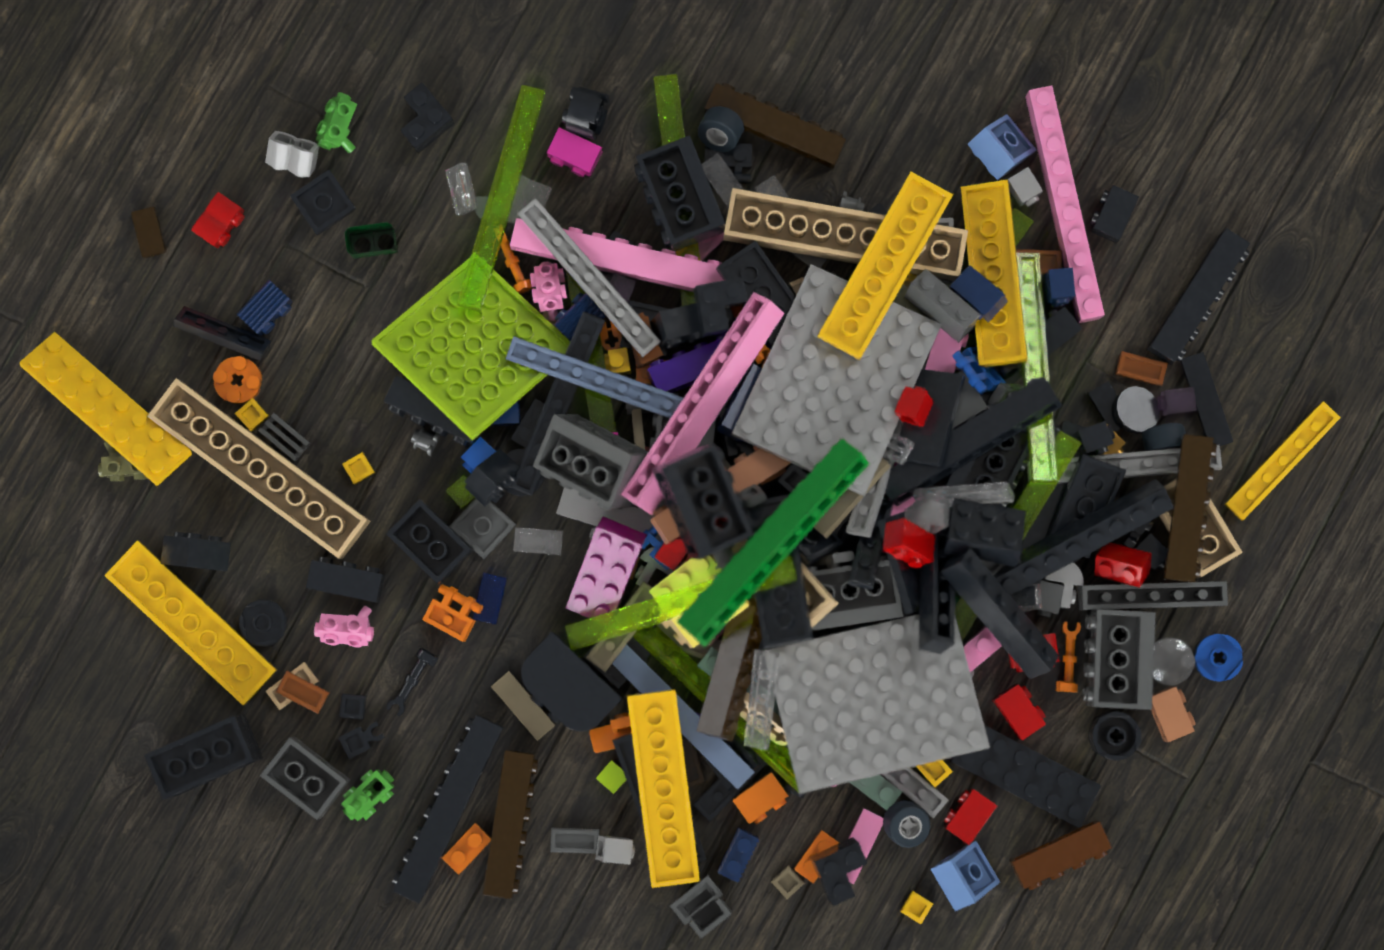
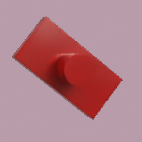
[654,536,687,571]

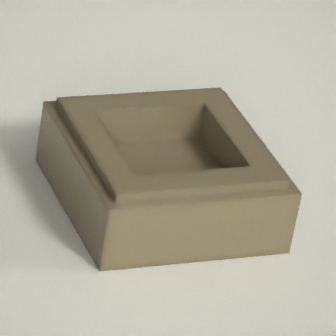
[771,865,805,899]

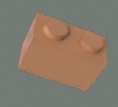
[1151,686,1195,742]

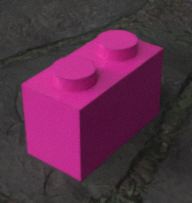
[547,127,602,177]

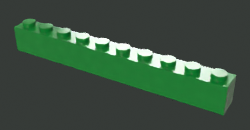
[676,438,870,647]

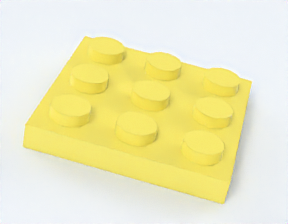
[649,554,751,648]

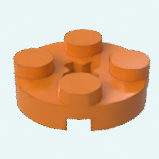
[213,356,262,404]

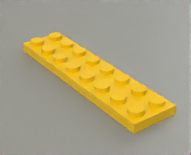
[817,172,953,360]
[961,179,1028,367]
[20,332,192,486]
[104,541,277,705]
[627,689,700,888]

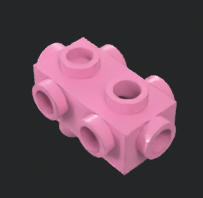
[530,262,567,321]
[314,606,374,647]

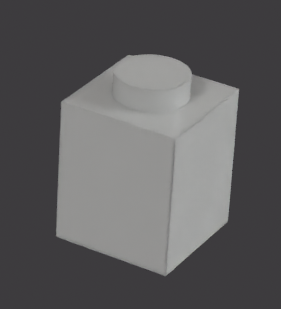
[1008,167,1043,207]
[596,835,635,864]

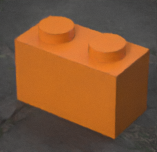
[732,772,788,824]

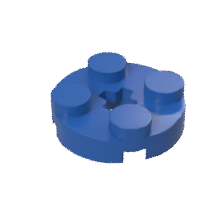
[1193,634,1243,682]

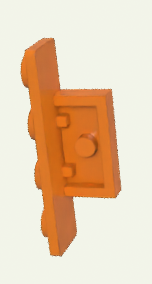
[589,713,632,753]

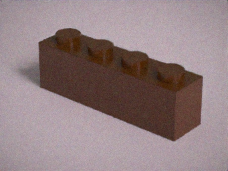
[1009,820,1112,890]

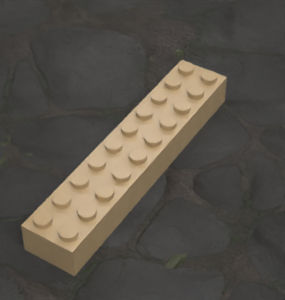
[723,188,968,281]
[147,378,371,559]

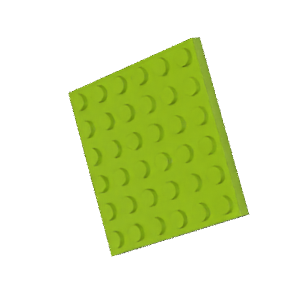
[372,253,570,441]

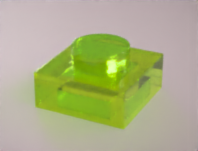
[446,475,475,509]

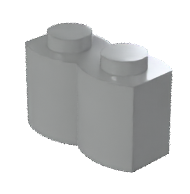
[265,131,319,177]

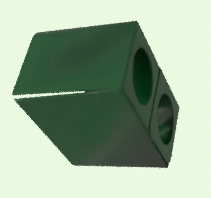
[345,222,398,259]

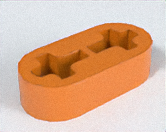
[600,321,622,351]

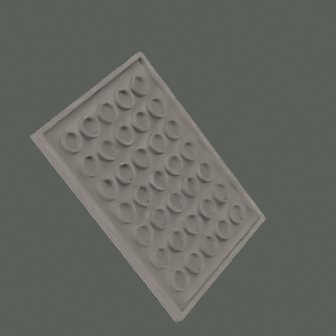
[732,264,941,496]
[764,614,990,794]

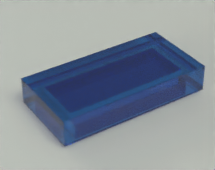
[473,573,507,625]

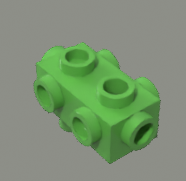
[316,92,357,153]
[341,769,395,821]

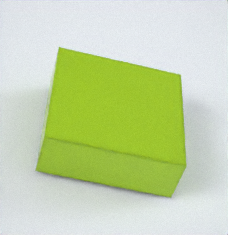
[596,760,626,794]

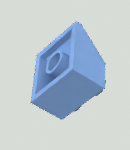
[968,114,1036,180]
[931,841,1000,911]

